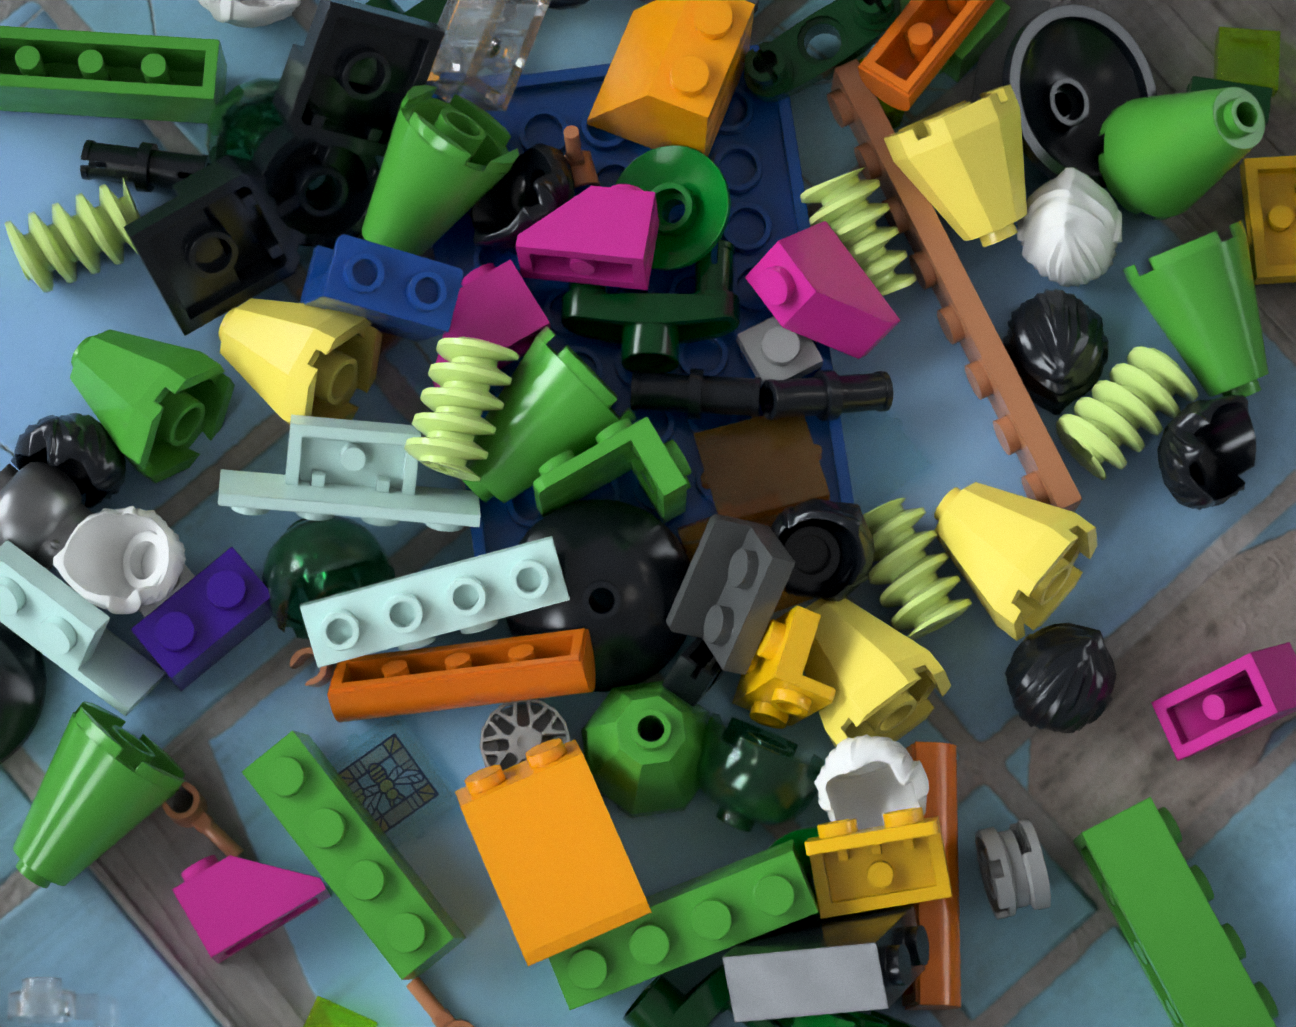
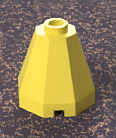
[884,84,1027,247]
[218,298,383,425]
[934,482,1098,641]
[804,598,951,747]

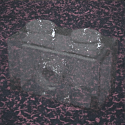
[426,0,551,111]

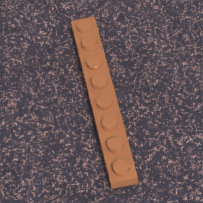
[827,59,1082,512]

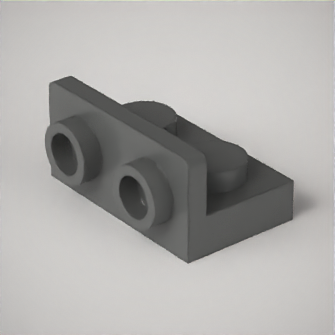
[666,514,795,675]

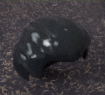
[471,143,575,255]
[1003,289,1109,415]
[1157,394,1256,510]
[11,413,126,509]
[771,498,875,602]
[1005,623,1116,733]

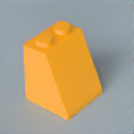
[587,0,755,157]
[455,738,652,966]

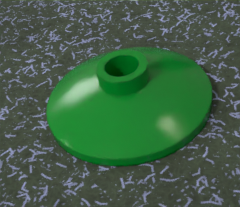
[615,145,731,270]

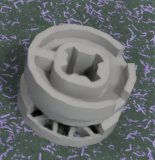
[480,699,571,770]
[975,819,1051,920]

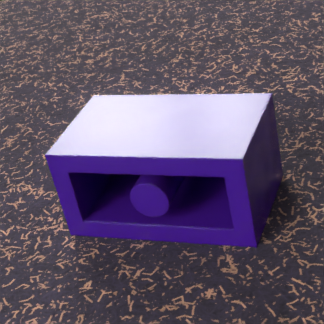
[130,547,280,691]

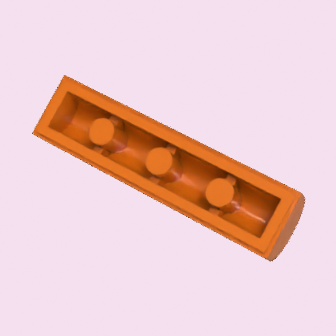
[858,0,995,111]
[327,628,596,723]
[901,741,961,1010]

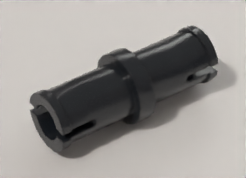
[80,140,212,193]
[630,368,761,420]
[760,370,893,421]

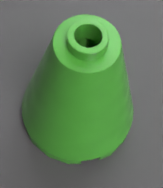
[362,85,519,256]
[1098,87,1265,220]
[1123,221,1269,397]
[462,326,637,503]
[13,701,185,888]

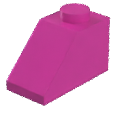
[515,184,659,290]
[745,221,901,359]
[433,259,550,387]
[1151,642,1296,761]
[172,855,332,964]

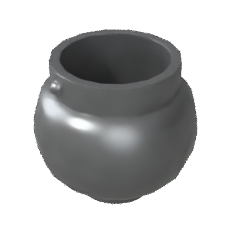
[0,462,93,571]

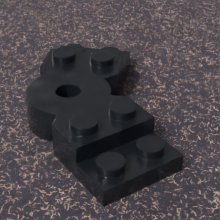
[124,0,445,336]

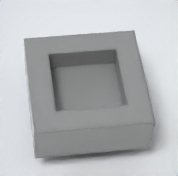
[736,316,823,387]

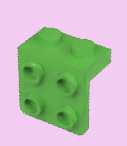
[533,417,692,523]

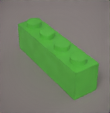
[0,26,227,125]
[242,730,466,980]
[1073,797,1279,1027]
[549,839,818,1010]

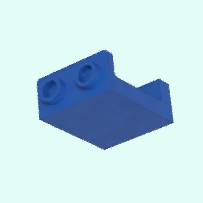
[299,234,463,342]

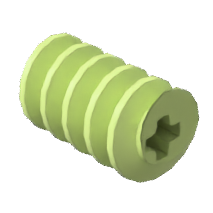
[800,167,917,296]
[4,178,140,293]
[404,336,520,481]
[1056,346,1198,480]
[863,498,972,640]

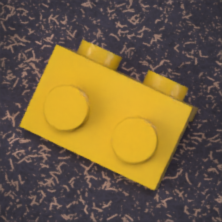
[1239,155,1296,285]
[732,605,836,729]
[804,807,953,919]

